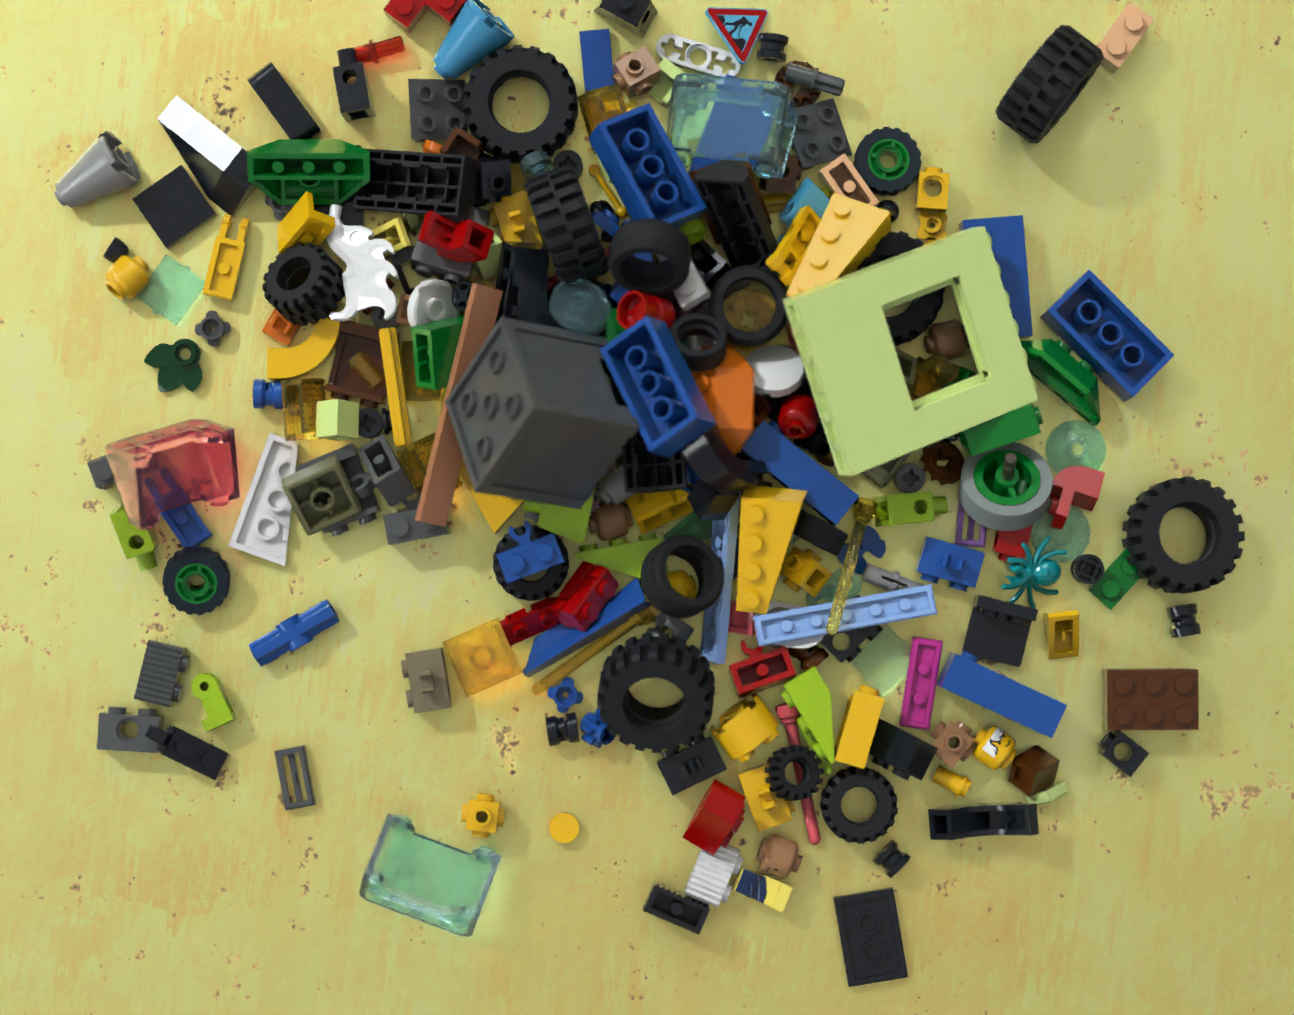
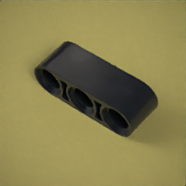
[247,61,321,139]

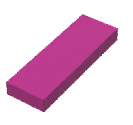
[899,636,943,730]

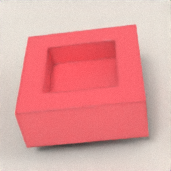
[728,600,756,636]

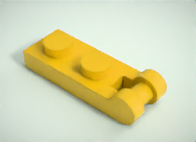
[765,205,821,286]

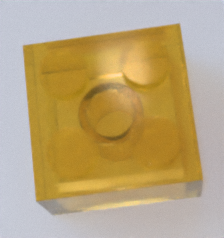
[442,617,523,697]

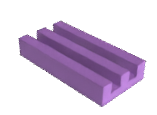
[954,494,987,548]

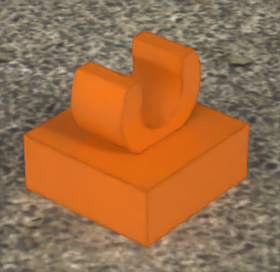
[262,309,301,346]

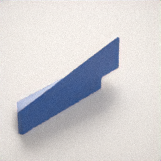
[522,578,653,677]

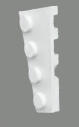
[228,433,298,566]

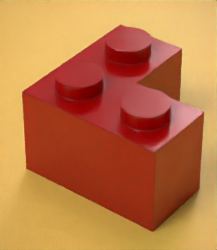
[383,0,466,33]
[682,779,746,856]

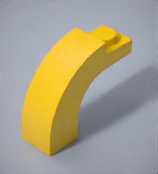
[267,304,341,380]

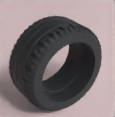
[608,219,691,296]
[709,265,788,347]
[640,535,724,618]

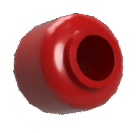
[778,394,819,439]

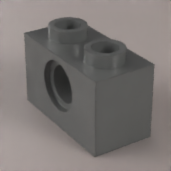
[97,707,164,753]

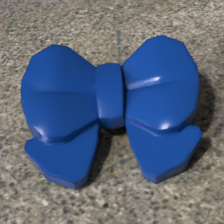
[837,523,886,574]

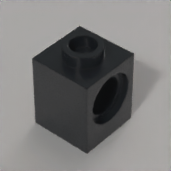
[1098,730,1149,777]

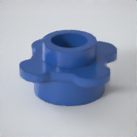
[548,677,583,713]

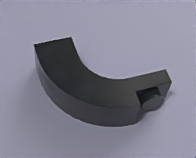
[681,416,768,496]
[928,802,1039,840]

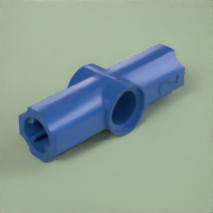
[248,599,340,667]

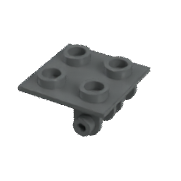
[408,79,468,142]
[782,98,852,171]

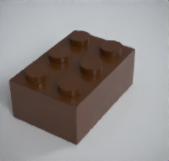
[1102,668,1199,730]

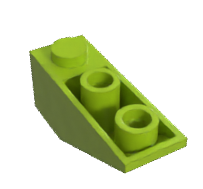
[574,533,669,578]
[781,666,835,764]

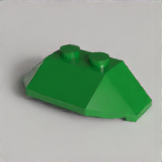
[247,139,370,205]
[1020,339,1101,426]

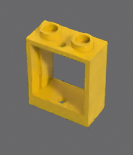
[834,684,885,769]

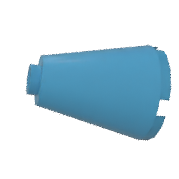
[433,0,514,80]

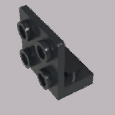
[962,595,1038,667]

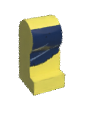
[732,866,793,913]

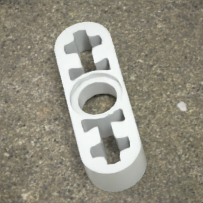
[656,34,740,80]

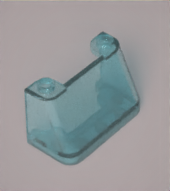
[666,73,799,179]
[359,814,501,937]

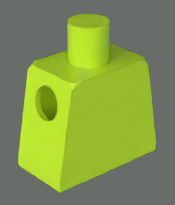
[522,486,596,544]
[873,491,948,527]
[110,497,159,571]

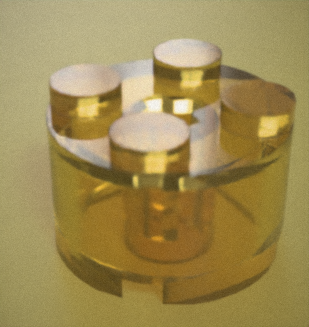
[723,289,775,352]

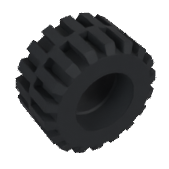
[262,243,344,326]
[493,525,569,601]
[820,766,898,844]

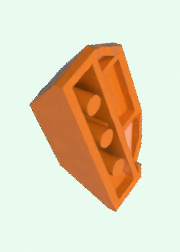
[690,343,755,455]

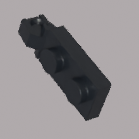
[145,725,228,780]

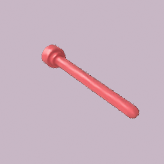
[775,703,821,845]

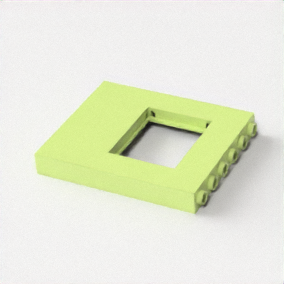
[782,226,1038,476]

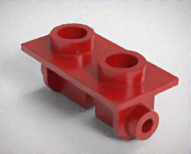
[501,596,560,646]

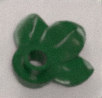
[144,339,202,392]

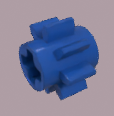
[580,708,616,748]

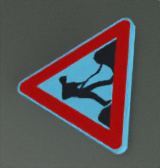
[705,7,768,65]

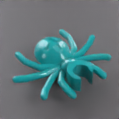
[1001,536,1067,609]

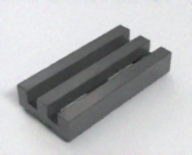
[274,745,316,811]

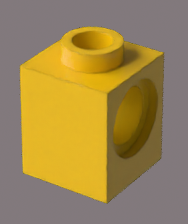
[914,167,950,213]

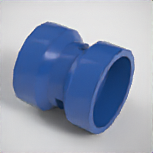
[253,379,286,409]

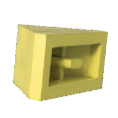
[370,217,413,259]

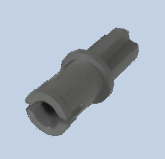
[784,61,845,96]

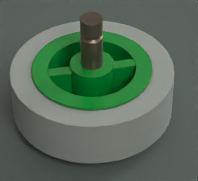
[959,442,1053,531]

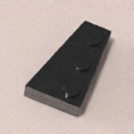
[494,241,549,327]

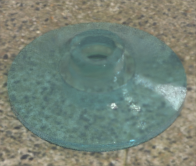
[1046,420,1106,474]

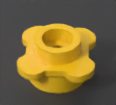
[917,210,948,240]

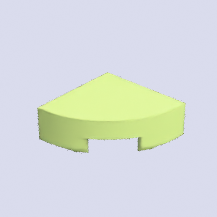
[1025,781,1069,805]

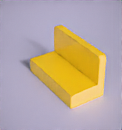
[277,191,336,254]

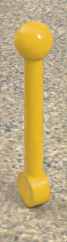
[588,164,628,218]

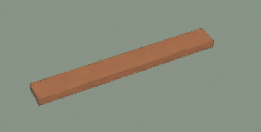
[415,283,503,527]

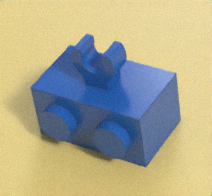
[496,521,565,583]
[915,536,985,592]

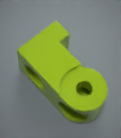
[191,673,237,732]

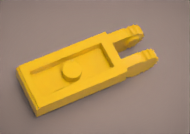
[202,214,250,302]

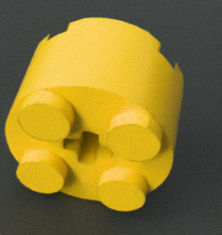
[709,693,779,763]

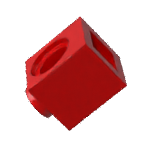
[991,525,1033,561]

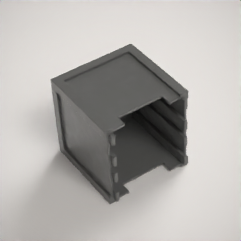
[445,317,640,509]

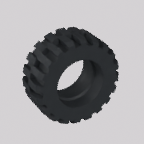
[996,25,1104,143]
[462,45,578,164]
[524,165,609,288]
[857,230,945,346]
[1122,477,1245,594]
[597,633,715,753]

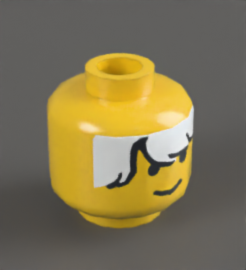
[972,726,1018,770]

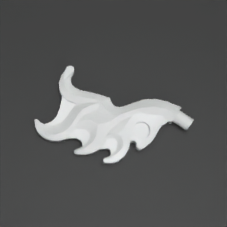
[326,204,399,322]

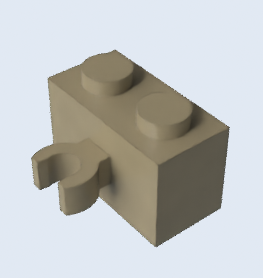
[401,647,452,713]

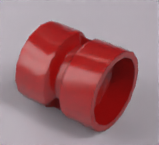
[617,290,675,330]

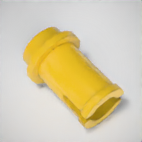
[931,765,972,797]

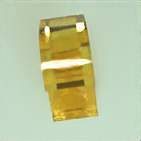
[908,352,960,410]

